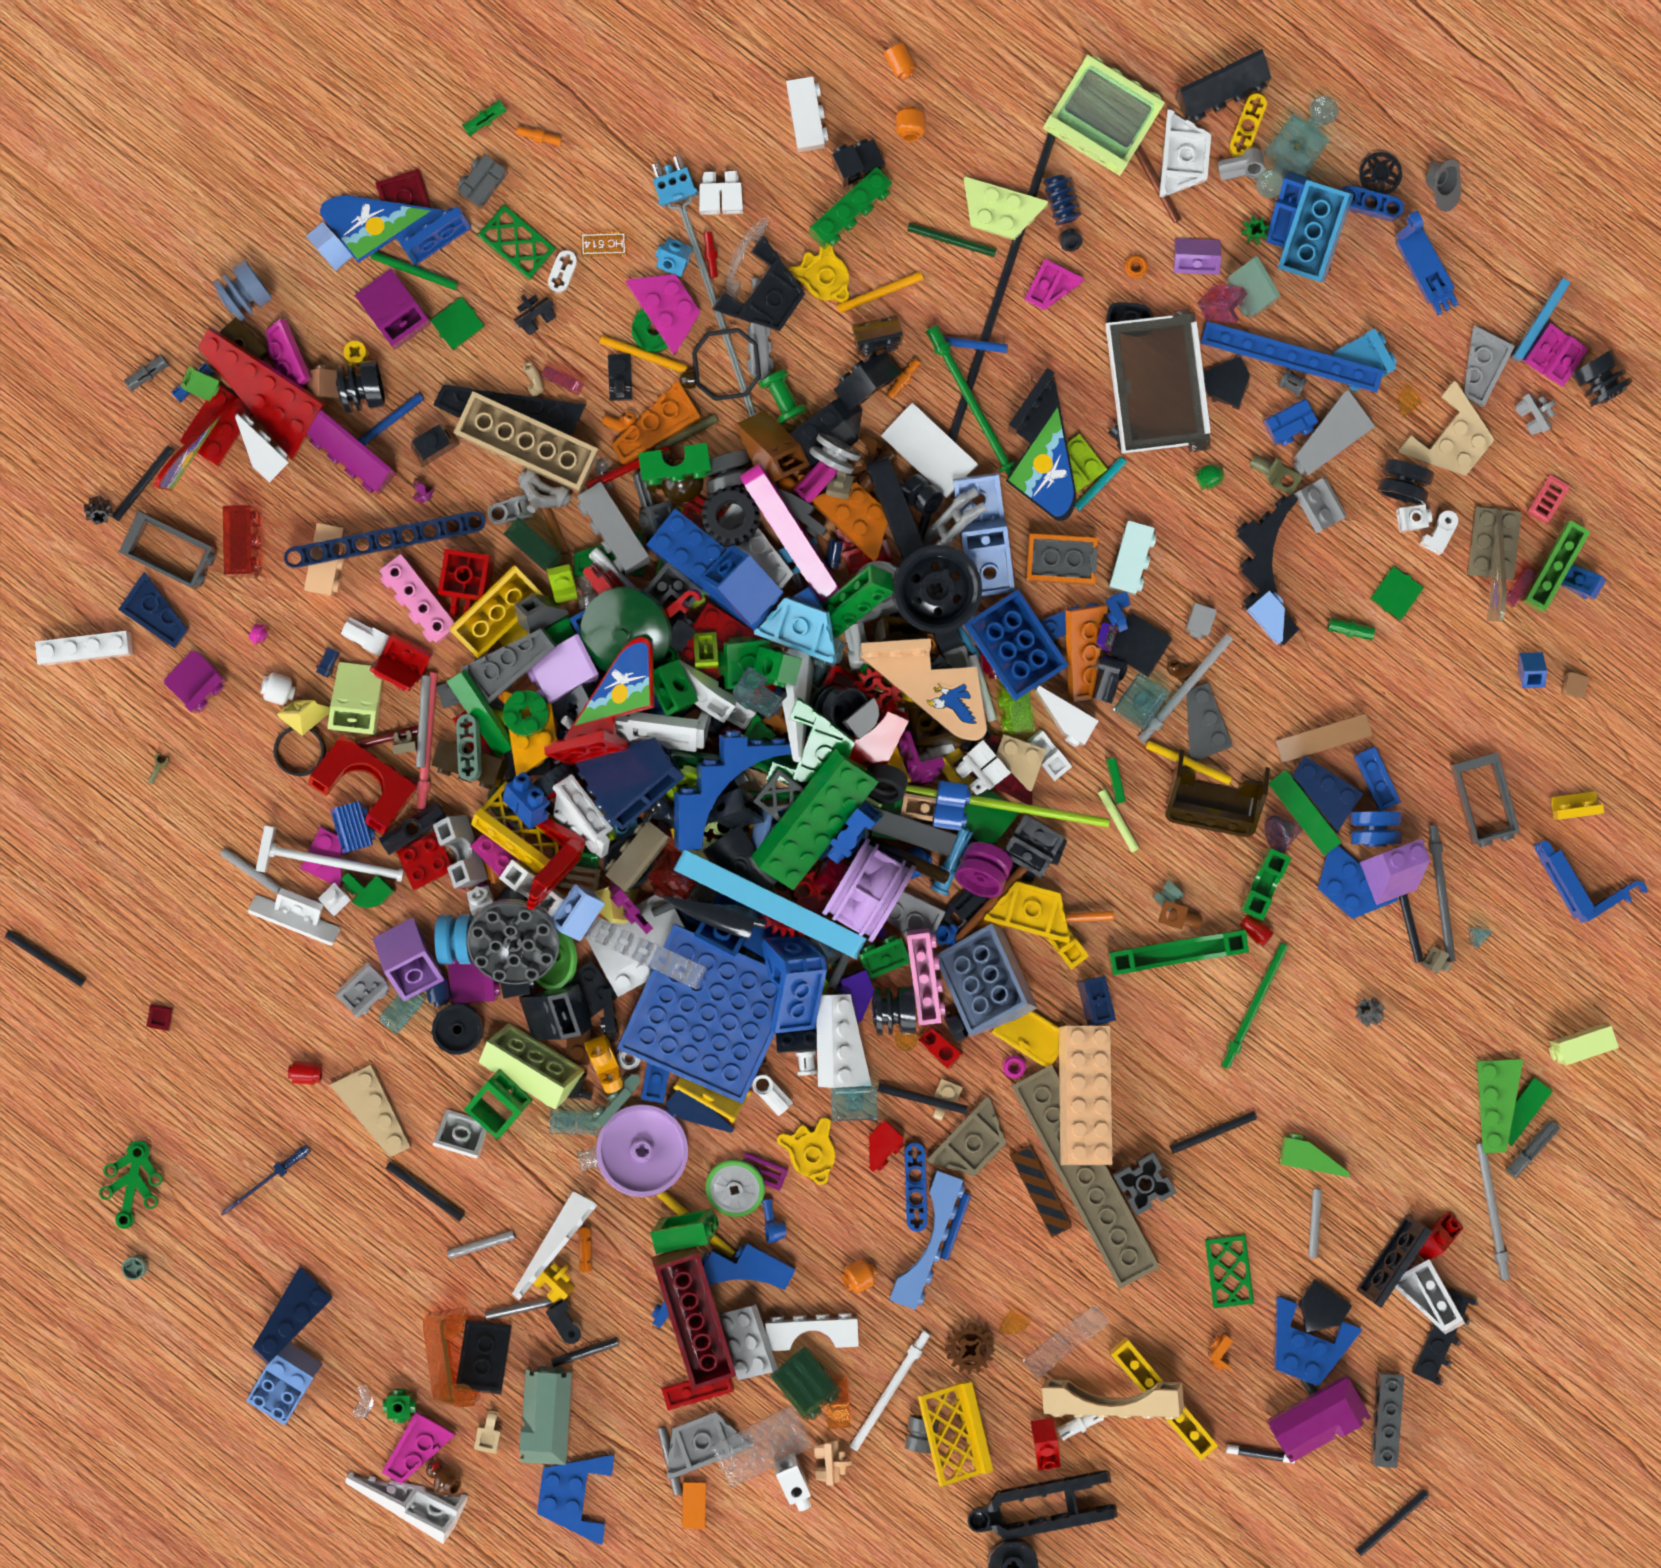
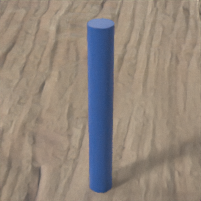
[944,336,1008,353]
[940,1193,971,1261]

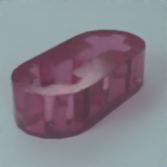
[541,366,584,395]
[1506,566,1537,608]

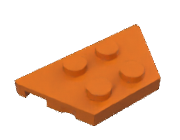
[811,482,887,561]

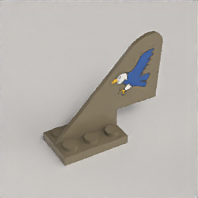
[1467,507,1522,622]

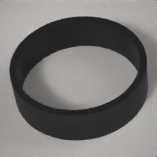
[273,727,326,776]

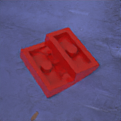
[835,528,893,574]

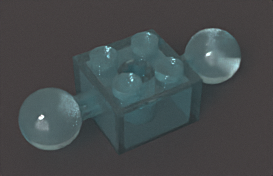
[1256,96,1339,198]

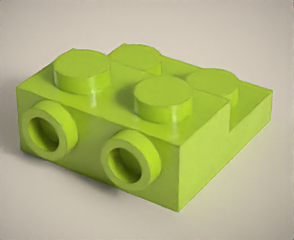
[1067,434,1107,494]

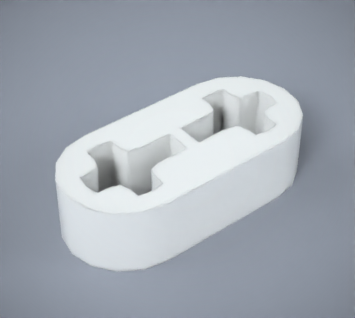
[548,250,577,294]

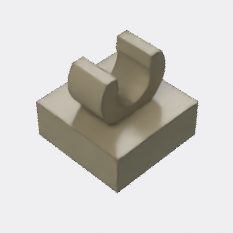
[826,470,854,500]
[392,730,417,755]
[1421,946,1453,974]

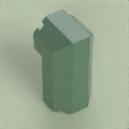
[519,1366,573,1465]

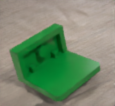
[859,935,910,979]

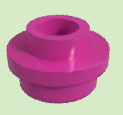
[249,623,268,645]
[1003,1055,1026,1078]

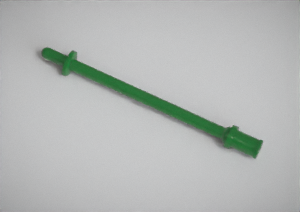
[925,325,1017,477]

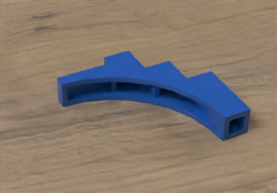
[674,730,792,850]
[651,1242,796,1328]

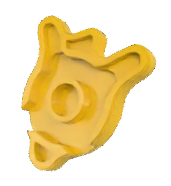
[788,245,849,303]
[777,1117,836,1185]

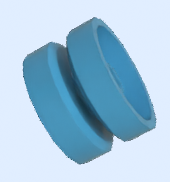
[435,914,473,964]

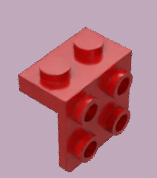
[369,633,433,691]

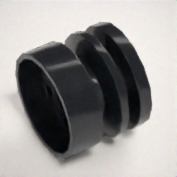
[1571,349,1633,407]
[336,359,385,413]
[809,685,868,736]
[872,986,916,1036]

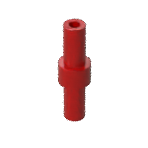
[703,232,718,278]

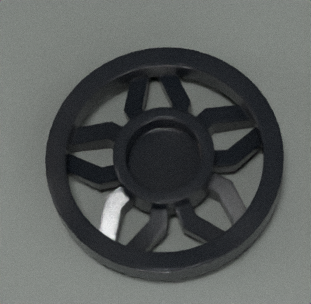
[1359,152,1402,195]

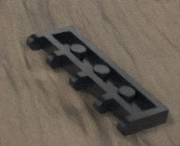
[1412,1288,1478,1386]

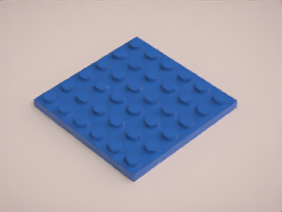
[617,923,778,1104]

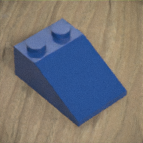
[693,892,759,959]

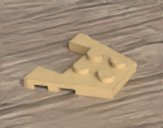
[1398,380,1494,476]

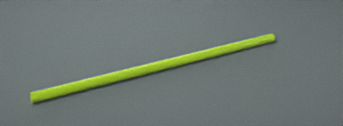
[880,782,1110,828]

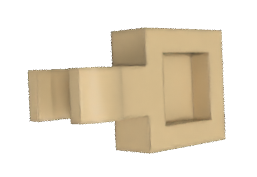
[932,1079,963,1121]
[474,1410,501,1454]

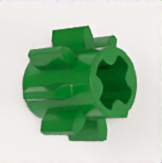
[1241,216,1270,245]

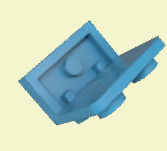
[1333,328,1397,392]

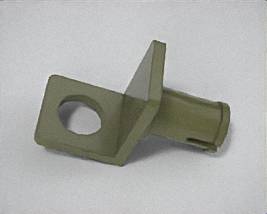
[1250,454,1303,495]

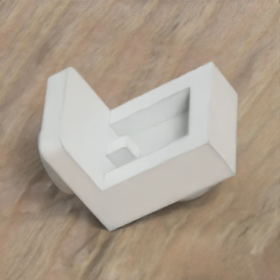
[318,883,350,916]

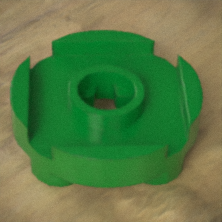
[631,309,668,352]
[503,690,550,737]

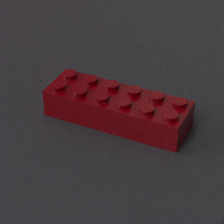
[651,1247,736,1390]

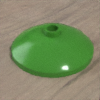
[535,929,577,990]

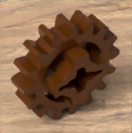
[945,1323,995,1374]

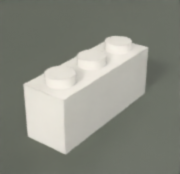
[786,77,828,153]

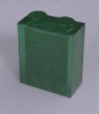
[503,517,563,574]
[770,1346,843,1420]

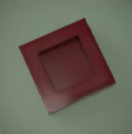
[146,1004,174,1031]

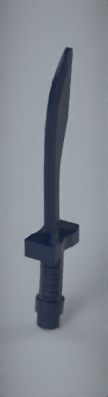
[221,1144,311,1216]

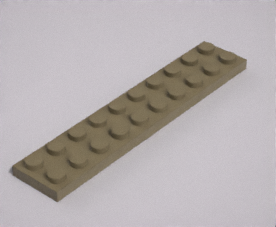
[1011,1064,1160,1289]

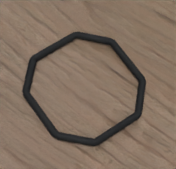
[692,328,761,401]

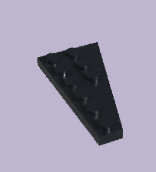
[433,385,587,436]

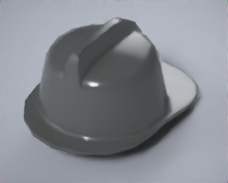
[1426,158,1461,212]

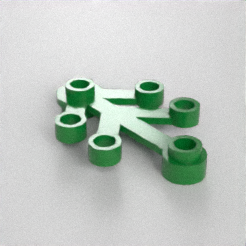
[99,1141,163,1229]

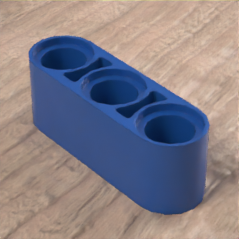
[1341,185,1404,221]

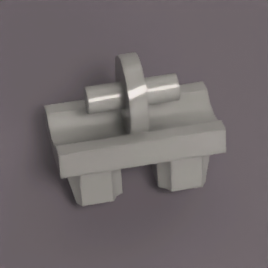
[1515,392,1557,435]

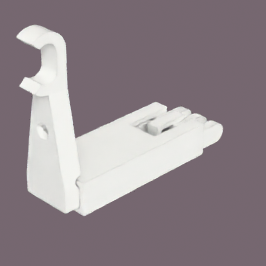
[615,710,712,752]

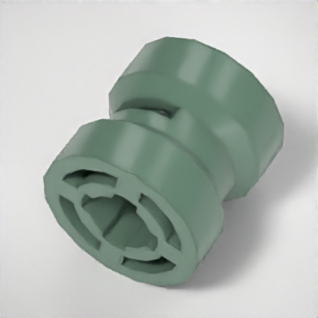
[1153,880,1184,912]
[122,1255,149,1280]

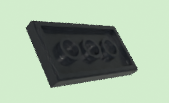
[1356,1215,1432,1308]

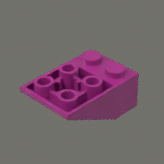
[355,269,431,350]

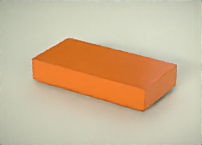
[682,1481,706,1529]

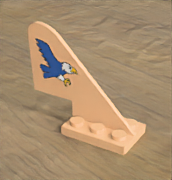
[859,639,987,740]

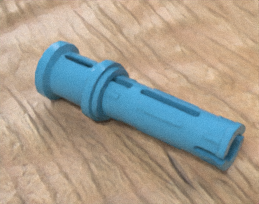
[930,826,973,895]

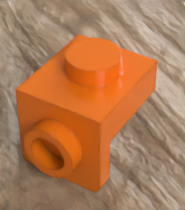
[1208,1333,1233,1371]

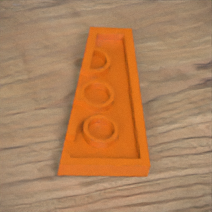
[1065,605,1108,702]

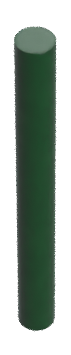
[907,223,997,257]

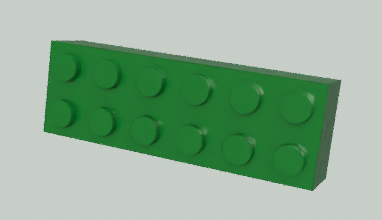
[751,749,878,890]

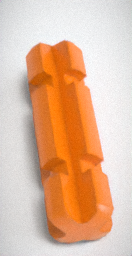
[578,1227,592,1273]

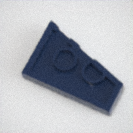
[118,572,189,649]

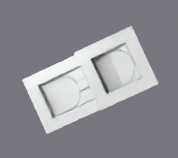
[1026,729,1072,781]

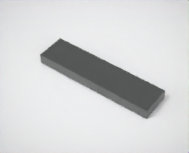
[866,805,957,856]

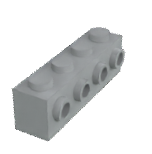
[577,482,650,576]

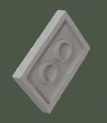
[718,1304,778,1380]

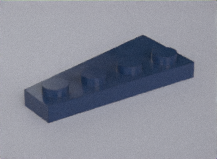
[251,1267,333,1365]

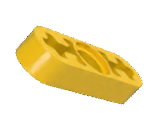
[1229,93,1267,157]

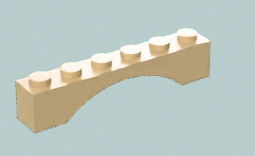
[1042,1379,1184,1419]

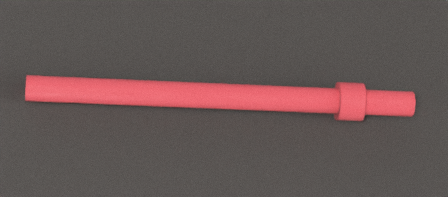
[416,672,438,809]

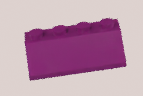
[307,410,397,495]

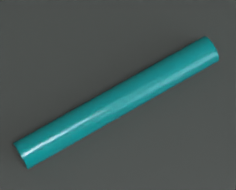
[1074,456,1127,512]

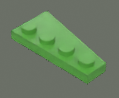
[1477,1059,1523,1153]

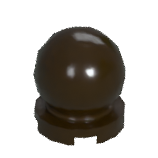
[647,449,704,503]

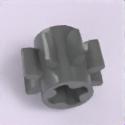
[1356,997,1385,1027]

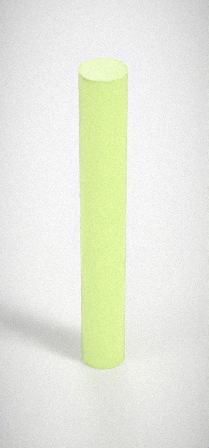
[1098,789,1139,852]

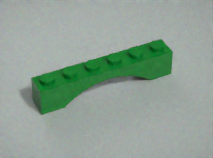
[1108,929,1249,976]

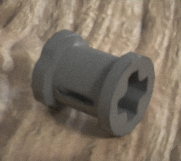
[1278,369,1307,398]

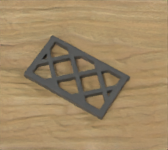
[752,769,804,821]

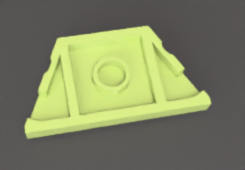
[964,177,1049,240]

